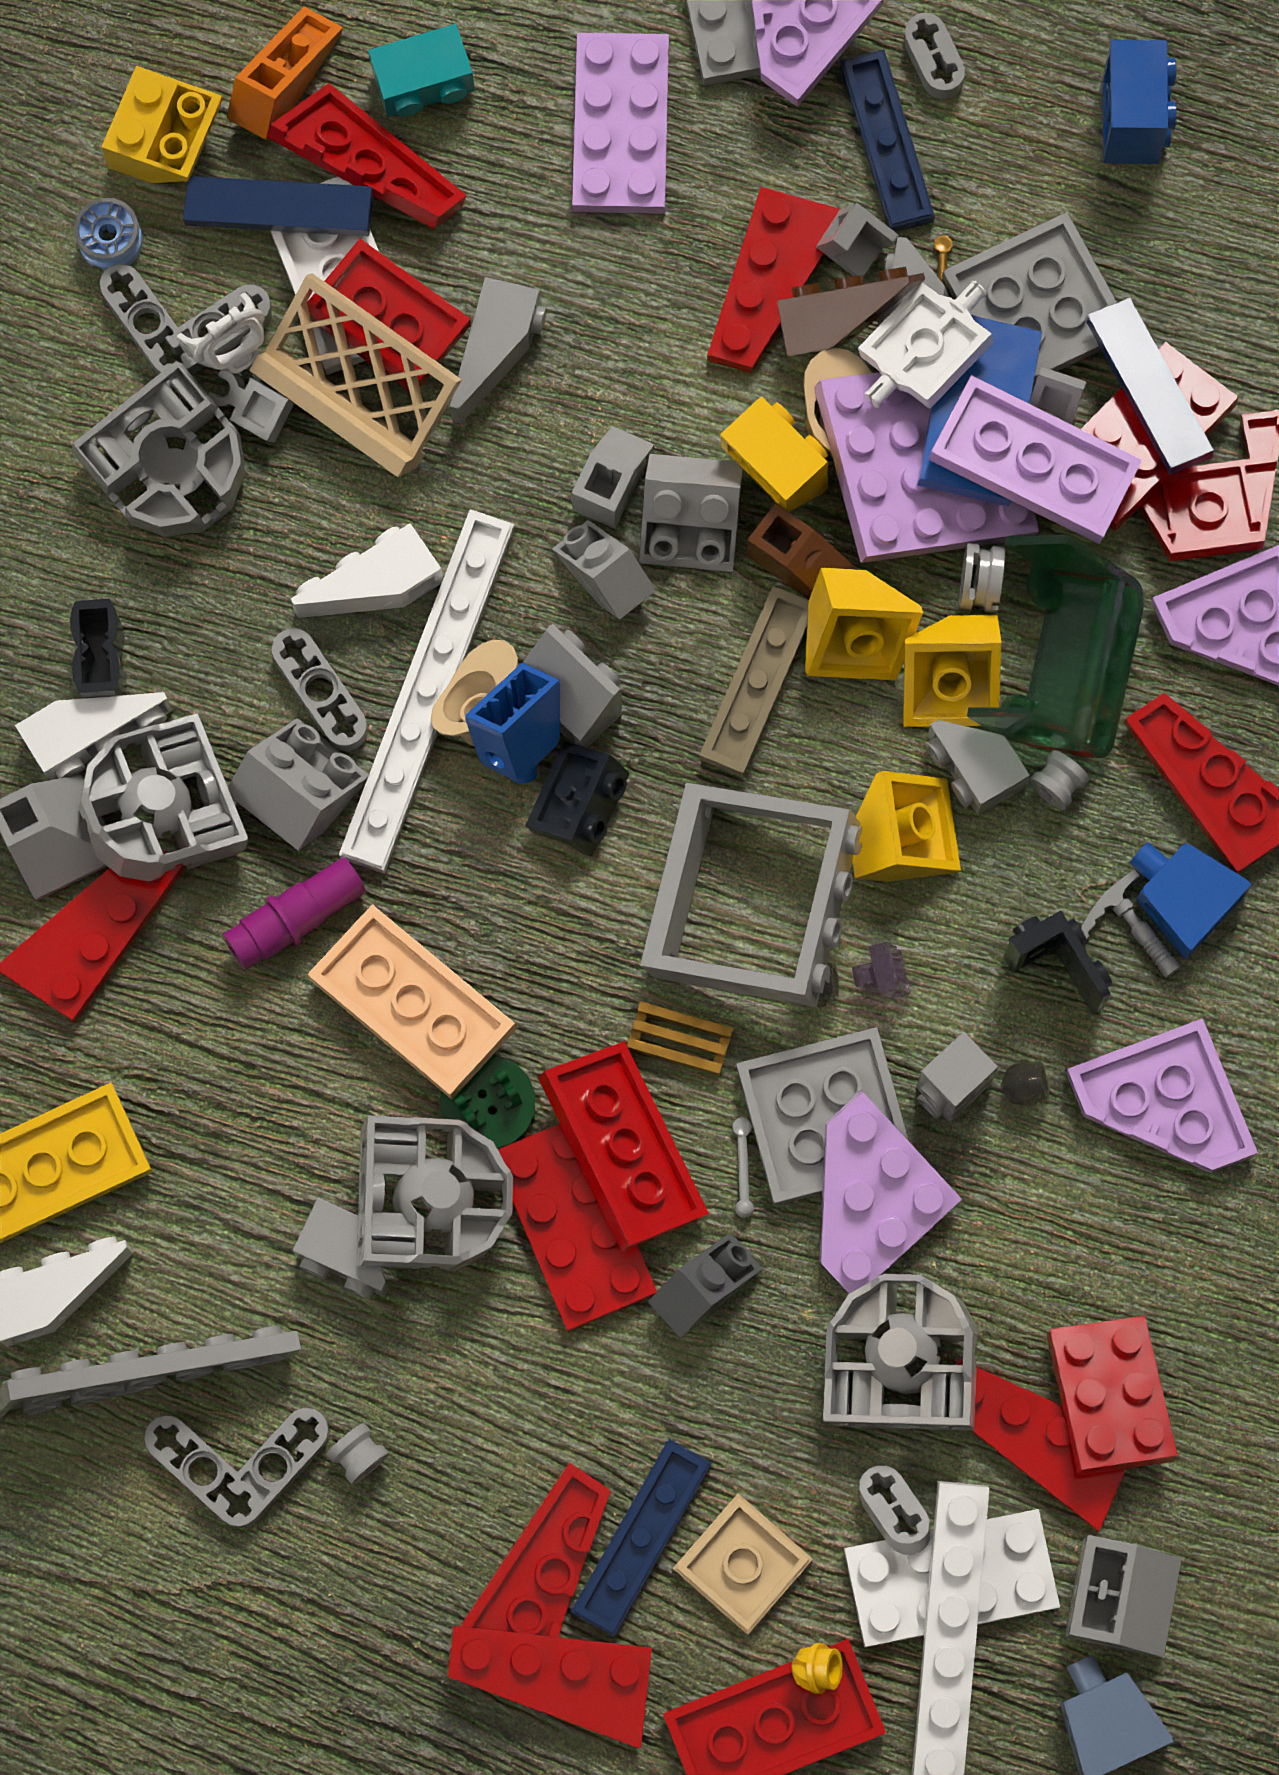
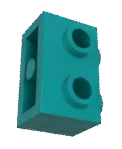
[368,24,475,117]

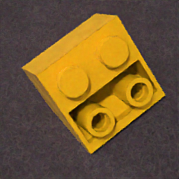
[101,66,223,183]
[720,396,829,512]

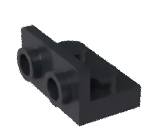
[525,741,629,857]

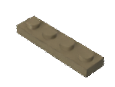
[699,586,809,777]

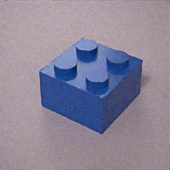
[1102,40,1176,164]

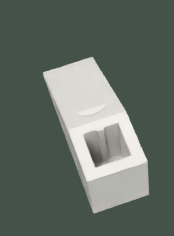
[291,523,443,618]
[15,692,173,781]
[0,1237,133,1347]

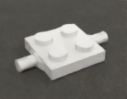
[858,281,993,409]

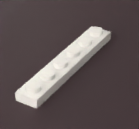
[912,1481,989,1775]

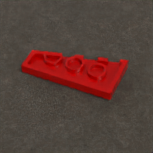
[266,83,467,229]
[707,186,840,373]
[1124,693,1279,874]
[0,849,185,1023]
[955,1358,1126,1533]
[459,1463,611,1637]
[446,1625,652,1749]

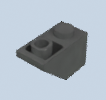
[648,1233,763,1338]

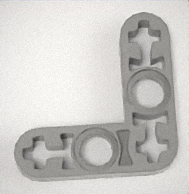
[100,264,272,381]
[144,1408,330,1528]

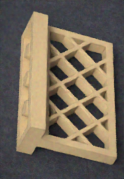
[249,273,462,477]

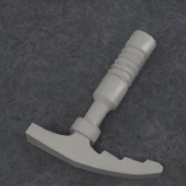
[1081,869,1181,978]

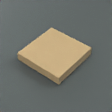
[673,1494,813,1636]

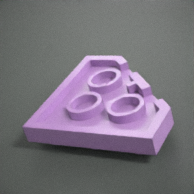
[751,0,883,107]
[1151,545,1279,686]
[1066,1018,1258,1173]
[819,1090,962,1293]

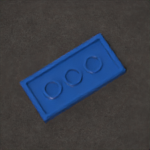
[917,315,1042,507]

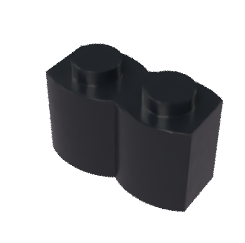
[70,599,127,699]

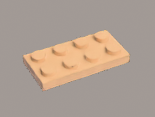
[307,905,517,1099]

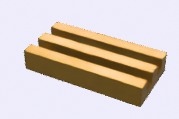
[627,1001,733,1076]

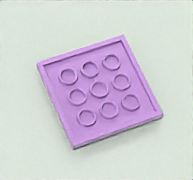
[814,372,1039,563]

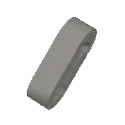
[904,13,965,100]
[859,1466,930,1555]

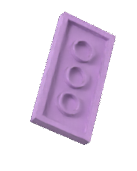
[572,33,669,214]
[928,375,1142,544]

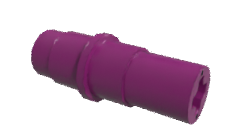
[222,857,366,971]

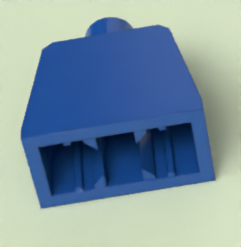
[465,663,560,784]
[1130,842,1252,960]

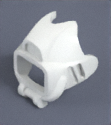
[176,292,265,373]

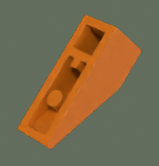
[226,6,343,140]

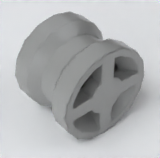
[1028,750,1090,810]
[327,1423,389,1485]

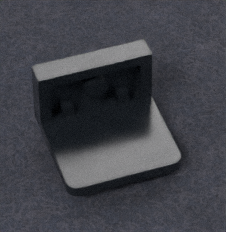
[1003,910,1113,1014]

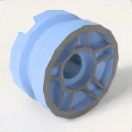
[74,198,143,271]

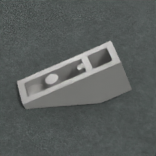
[450,277,547,424]

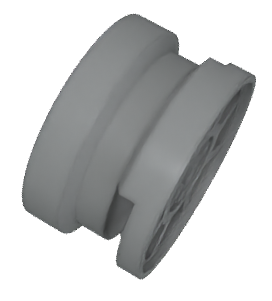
[959,543,1005,613]

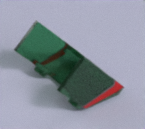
[966,534,1144,758]

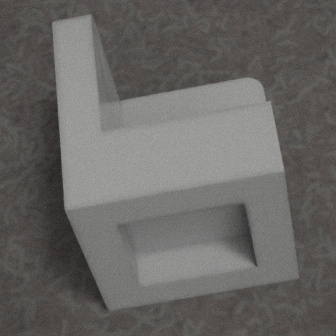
[816,203,899,276]

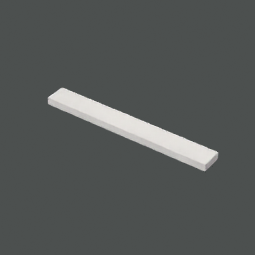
[339,509,515,874]

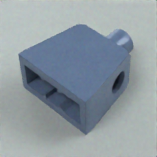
[1060,1654,1174,1775]

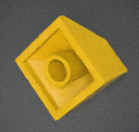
[805,568,923,680]
[903,615,1001,727]
[852,771,961,882]

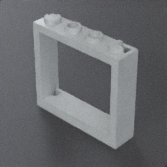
[640,783,862,1007]

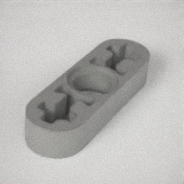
[272,628,368,751]

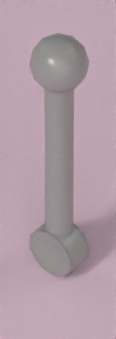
[732,1117,754,1218]

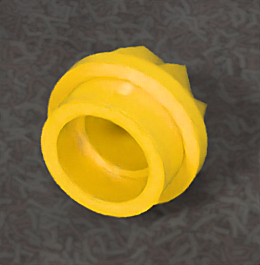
[792,1643,842,1694]

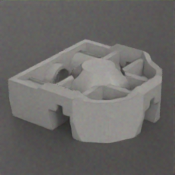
[72,361,246,537]
[79,713,248,882]
[357,1115,513,1271]
[823,1274,978,1431]

